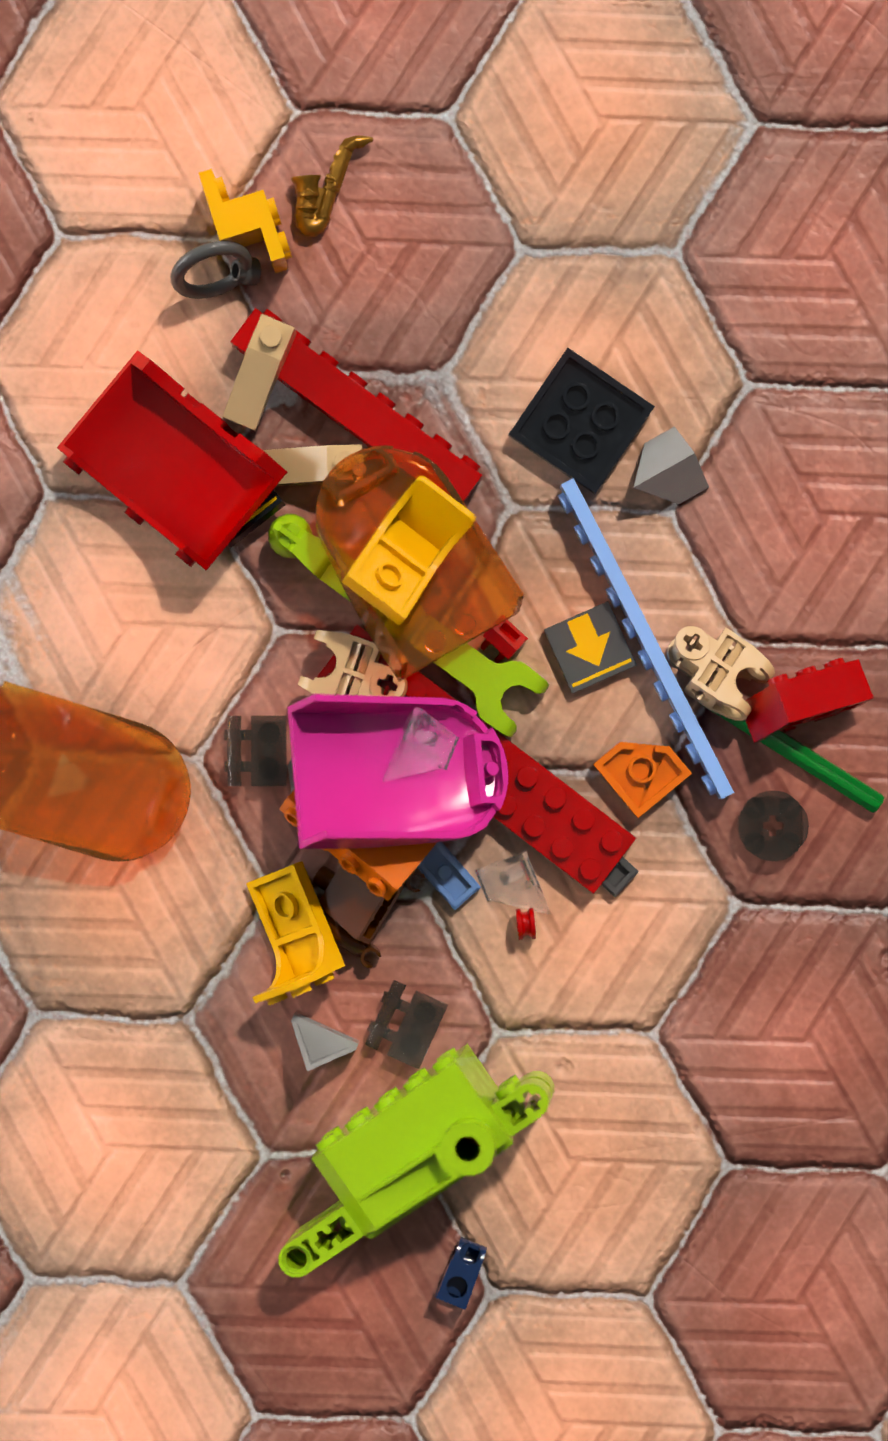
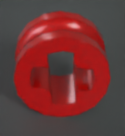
[516,908,536,940]

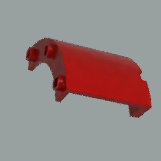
[57,350,287,571]

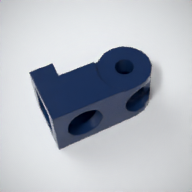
[435,1237,487,1310]

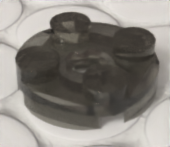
[737,791,809,861]

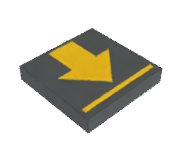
[544,601,636,694]

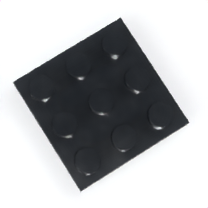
[508,347,655,494]

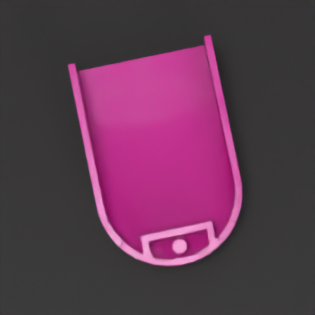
[287,694,508,849]

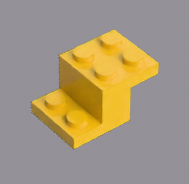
[198,169,292,273]

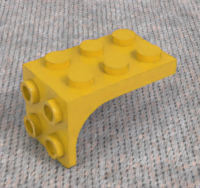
[341,476,476,625]
[246,861,345,1006]

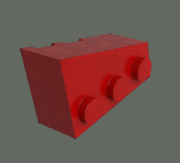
[745,658,874,743]

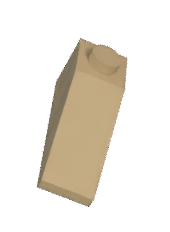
[222,314,297,431]
[263,444,364,486]

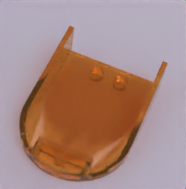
[315,446,524,682]
[0,679,191,862]

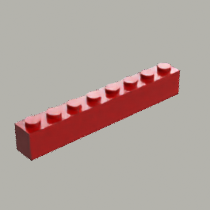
[230,308,482,505]

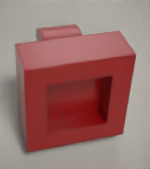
[480,615,528,663]

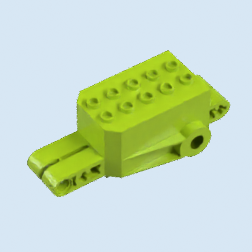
[278,1043,555,1277]

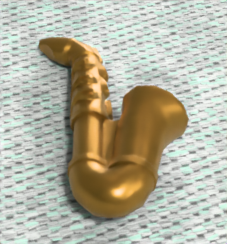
[291,136,373,237]

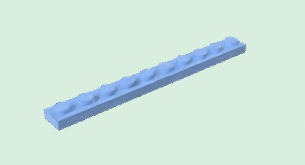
[557,478,734,799]

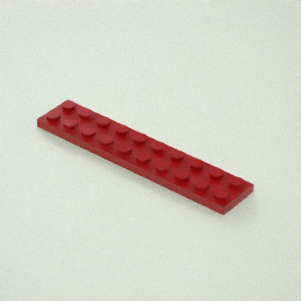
[317,624,636,894]

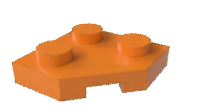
[593,742,692,818]

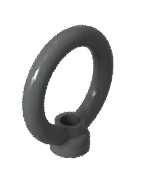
[170,241,261,299]

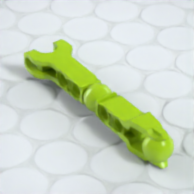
[268,514,549,737]

